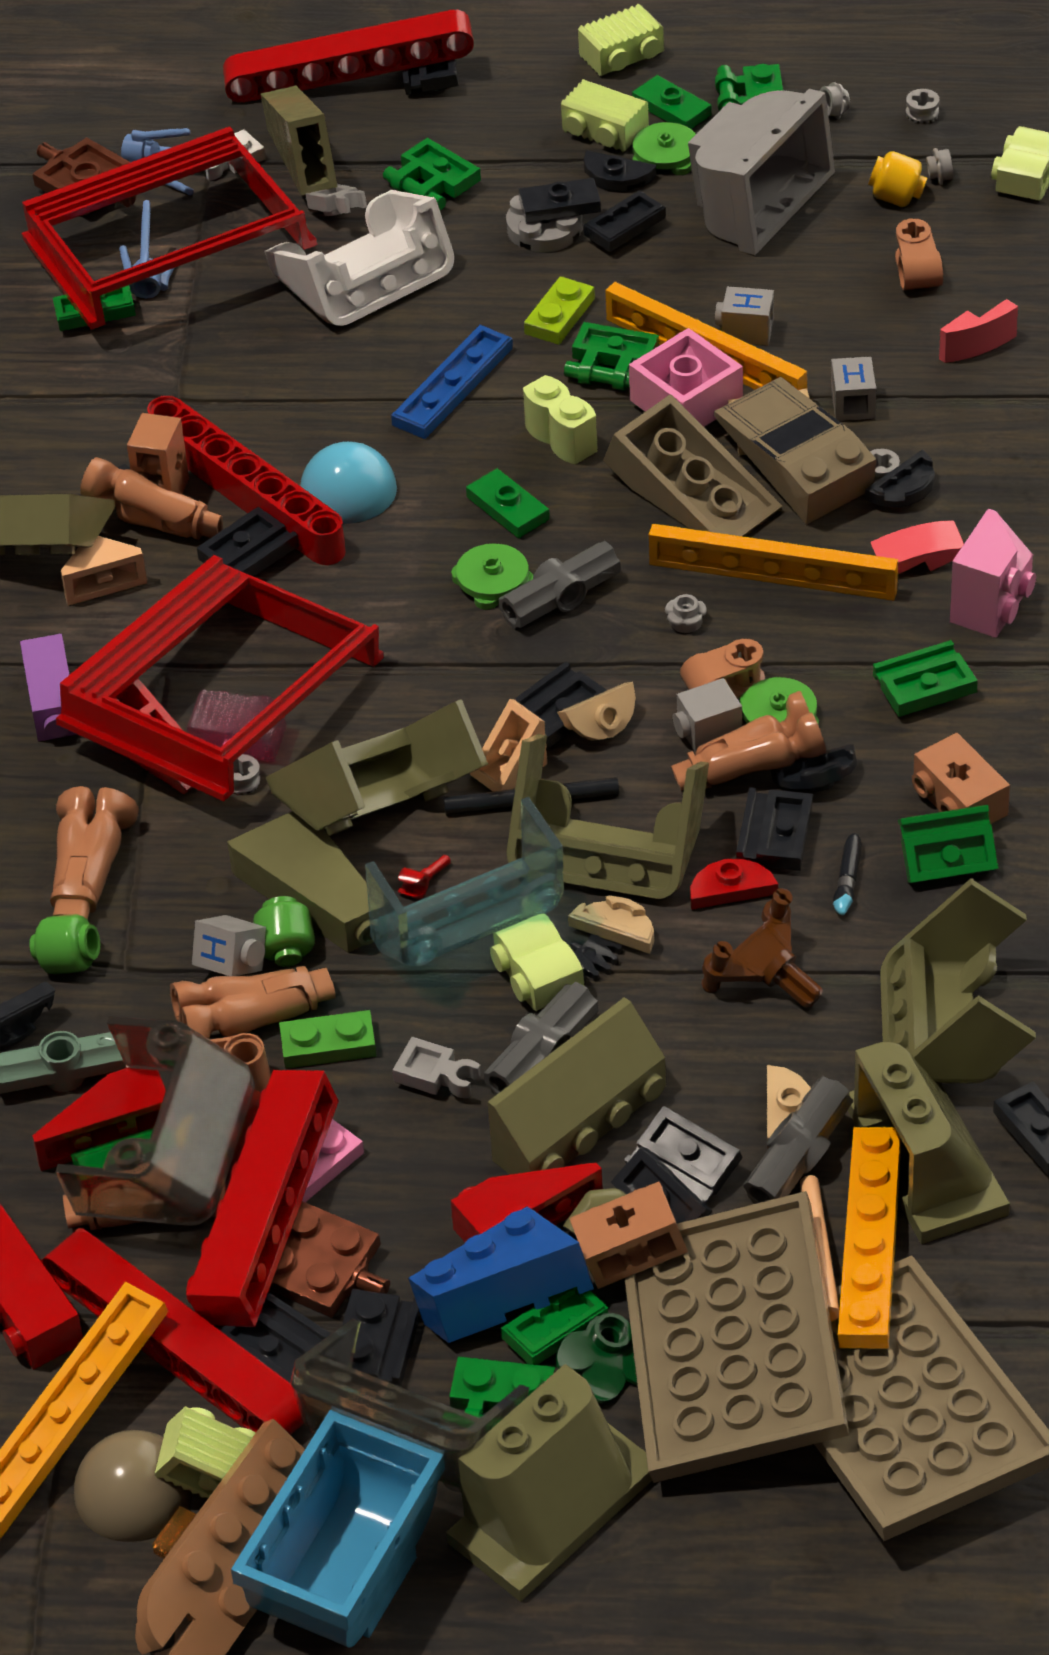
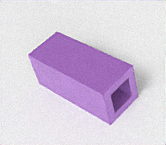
[20,634,77,741]

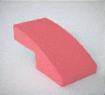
[939,299,1018,363]
[870,521,964,574]

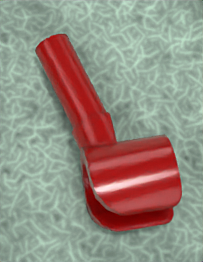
[398,855,451,899]

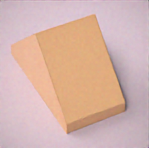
[61,536,147,606]
[470,699,547,791]

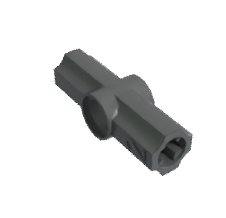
[499,541,621,630]
[484,982,599,1096]
[743,1076,854,1204]

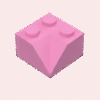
[629,328,743,427]
[950,509,1036,638]

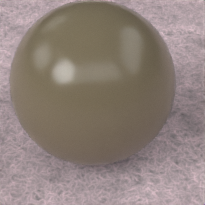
[74,1430,193,1542]

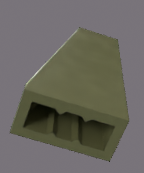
[261,86,338,196]
[227,811,387,953]

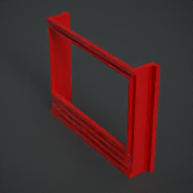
[21,126,317,330]
[56,555,384,802]

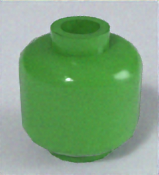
[253,896,315,967]
[30,914,100,975]

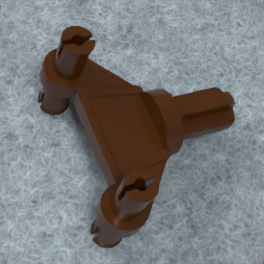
[701,888,823,1008]

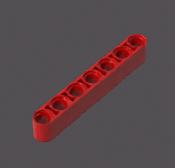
[223,10,474,103]
[147,396,346,565]
[42,1228,313,1435]

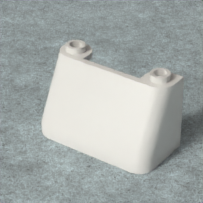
[264,190,454,326]

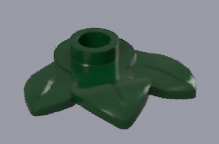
[556,1313,638,1404]

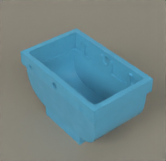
[231,1410,445,1648]

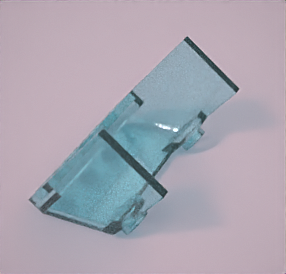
[365,797,564,966]

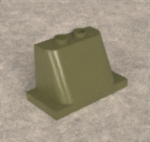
[847,1042,1010,1244]
[446,1364,652,1602]

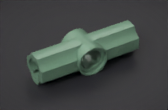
[0,1029,134,1094]

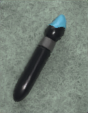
[833,833,862,915]

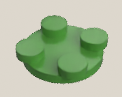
[632,122,696,175]
[451,544,533,610]
[740,677,819,726]

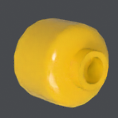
[868,151,927,207]

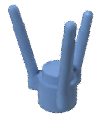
[121,128,194,195]
[119,200,176,299]

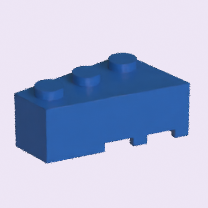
[408,1206,594,1343]

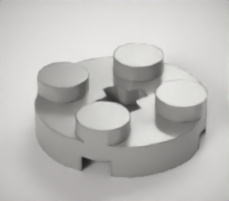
[506,195,583,253]

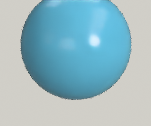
[300,441,397,524]

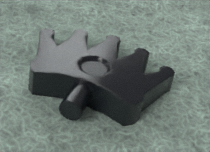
[569,934,622,985]

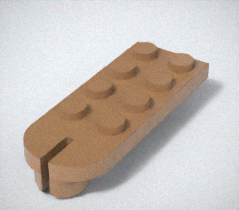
[135,1419,305,1655]

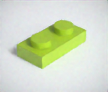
[524,276,595,345]

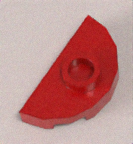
[690,859,778,910]

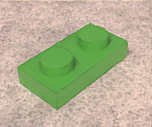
[279,1010,377,1069]

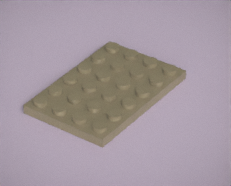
[625,1191,850,1483]
[814,1255,1049,1541]

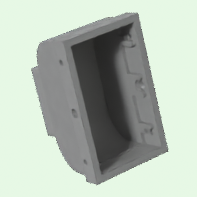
[688,89,835,255]

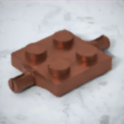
[33,137,136,215]
[269,1201,390,1318]

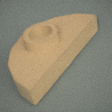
[557,682,636,741]
[568,896,654,954]
[767,1065,811,1148]

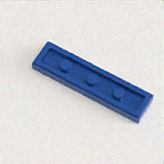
[391,325,513,439]

